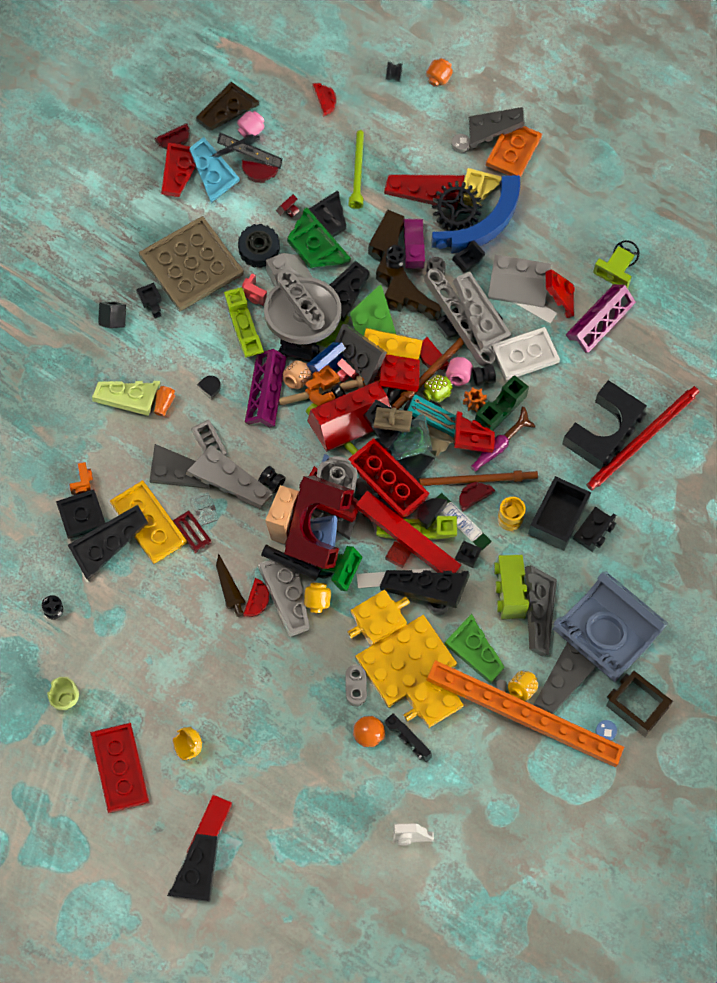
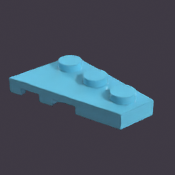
[189,137,240,203]

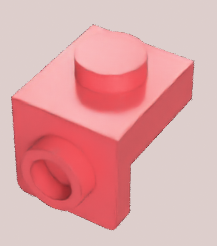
[242,273,267,306]

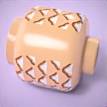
[283,360,312,389]

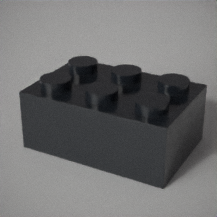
[528,476,591,551]

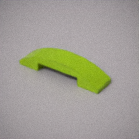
[224,287,264,358]
[377,516,457,540]

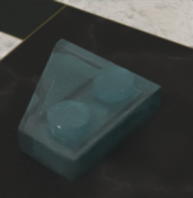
[391,413,432,460]

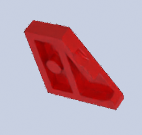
[545,269,575,318]

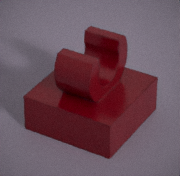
[276,194,300,219]

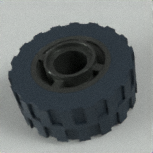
[238,224,280,268]

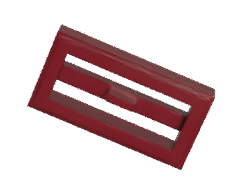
[172,510,212,553]

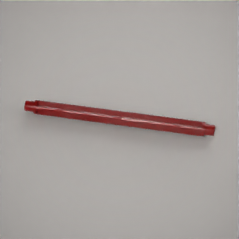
[586,386,699,491]

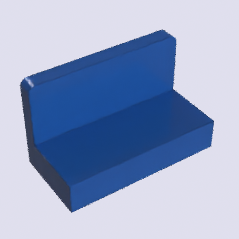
[306,342,346,374]

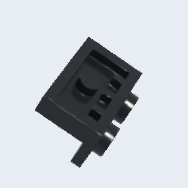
[573,506,617,552]

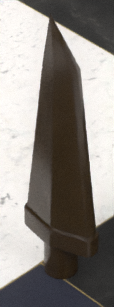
[216,554,246,617]

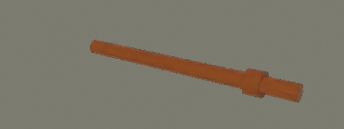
[392,337,465,410]
[419,470,538,486]

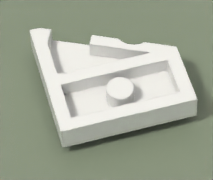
[393,823,434,846]

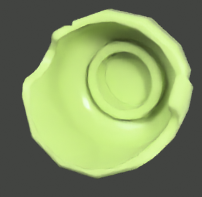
[47,677,79,710]

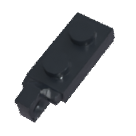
[384,713,432,762]

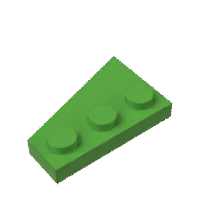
[444,614,505,684]

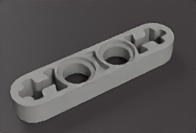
[278,270,325,330]

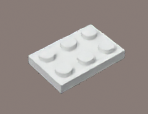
[491,327,560,380]

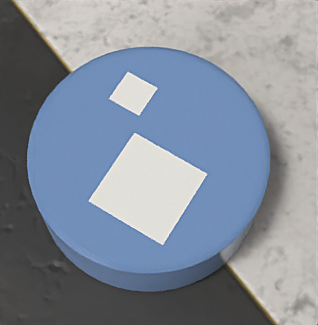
[595,720,617,741]

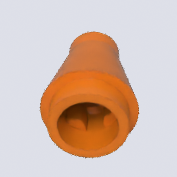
[154,386,175,416]

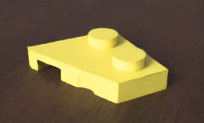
[458,168,501,206]

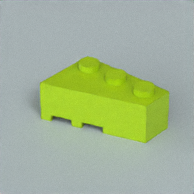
[494,555,529,619]

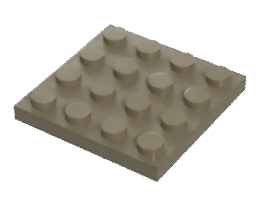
[139,216,244,312]

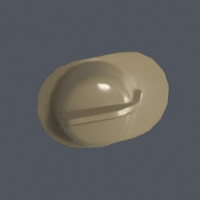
[419,421,454,456]

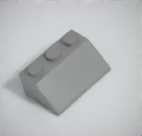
[488,255,551,308]

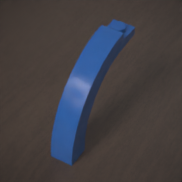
[431,175,520,254]

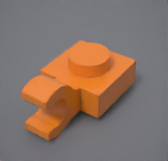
[305,365,340,395]

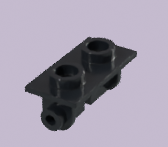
[278,339,320,362]

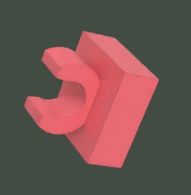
[337,359,359,383]

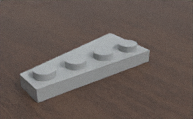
[453,272,511,350]
[186,445,273,509]
[258,560,309,637]

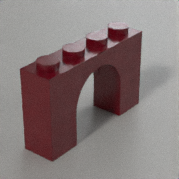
[284,476,354,569]

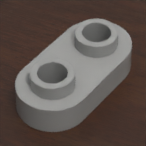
[345,665,367,707]

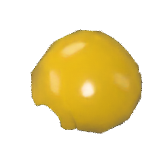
[173,727,202,760]

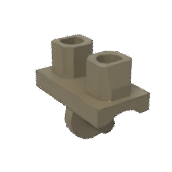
[374,407,413,432]

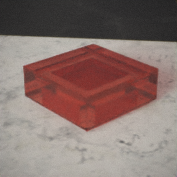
[385,541,412,568]

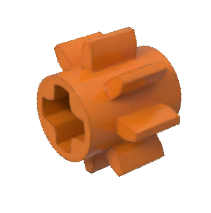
[463,387,487,412]

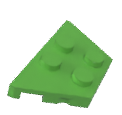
[350,285,396,336]

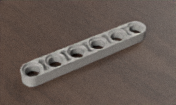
[424,268,496,367]

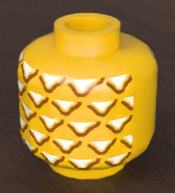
[508,671,538,701]

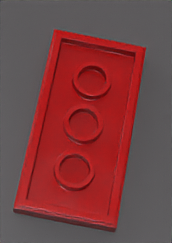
[90,722,149,813]

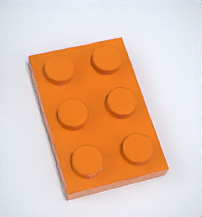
[486,126,542,178]

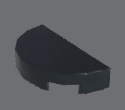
[417,498,447,530]

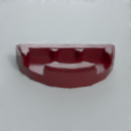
[155,123,190,149]
[242,160,278,183]
[459,482,495,512]

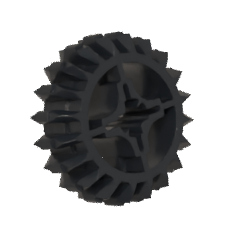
[432,181,483,231]

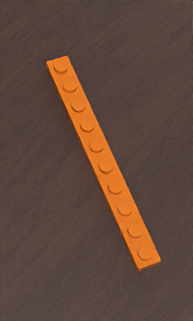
[426,660,624,767]

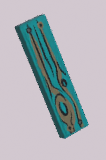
[407,394,455,437]

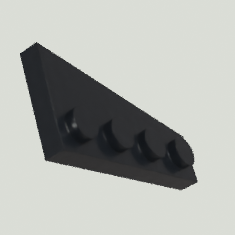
[68,505,148,580]
[380,570,470,608]

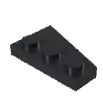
[329,261,370,321]

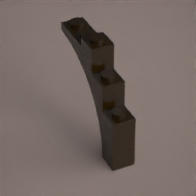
[368,209,442,320]

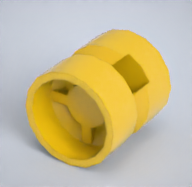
[498,497,526,531]

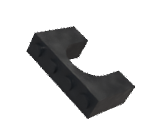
[562,380,647,470]

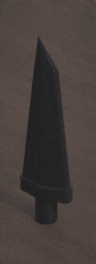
[210,134,260,158]

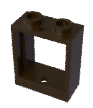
[606,671,673,737]

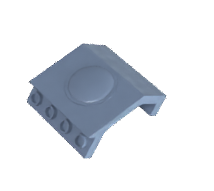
[553,571,668,682]

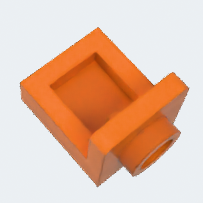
[69,462,93,495]

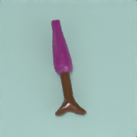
[470,406,536,472]

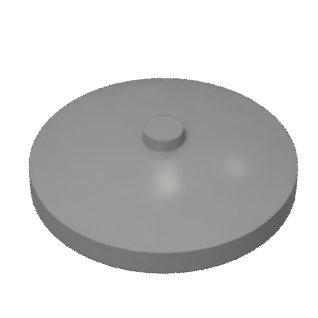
[264,277,341,344]

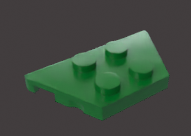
[287,207,351,268]

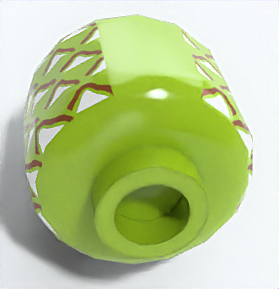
[423,375,453,403]

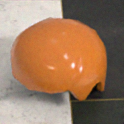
[353,716,385,747]

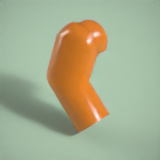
[309,390,335,406]

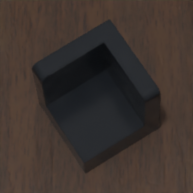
[98,301,126,329]

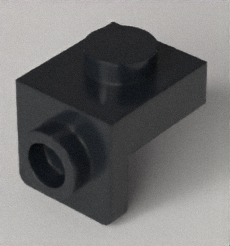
[451,240,485,273]

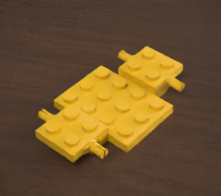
[347,589,464,728]

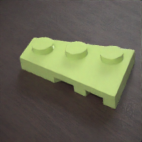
[92,381,160,416]

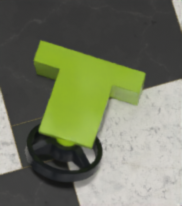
[593,240,640,288]

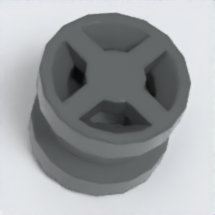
[426,257,446,281]

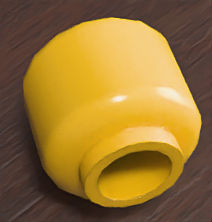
[304,582,331,613]

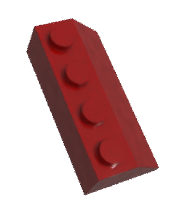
[307,381,391,452]
[348,438,430,518]

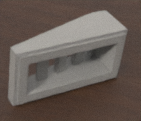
[191,419,227,455]

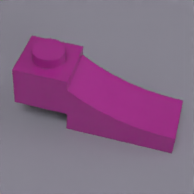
[404,219,425,269]

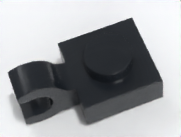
[136,283,162,319]

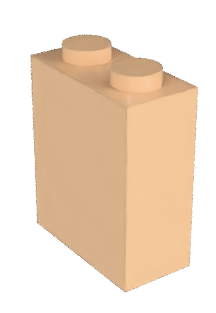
[265,485,299,544]

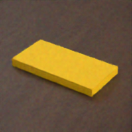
[109,480,187,564]

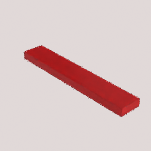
[354,491,461,573]

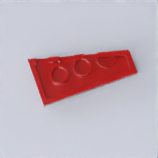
[384,175,465,210]

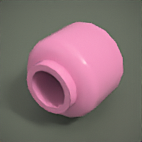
[237,111,265,138]
[446,357,473,386]

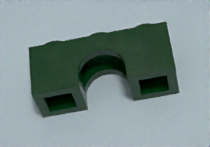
[475,375,529,431]

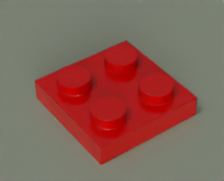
[379,354,420,392]

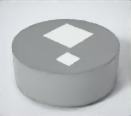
[452,134,470,153]

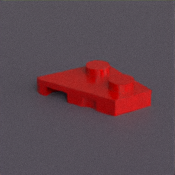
[454,411,495,453]

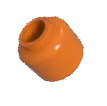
[426,58,453,87]

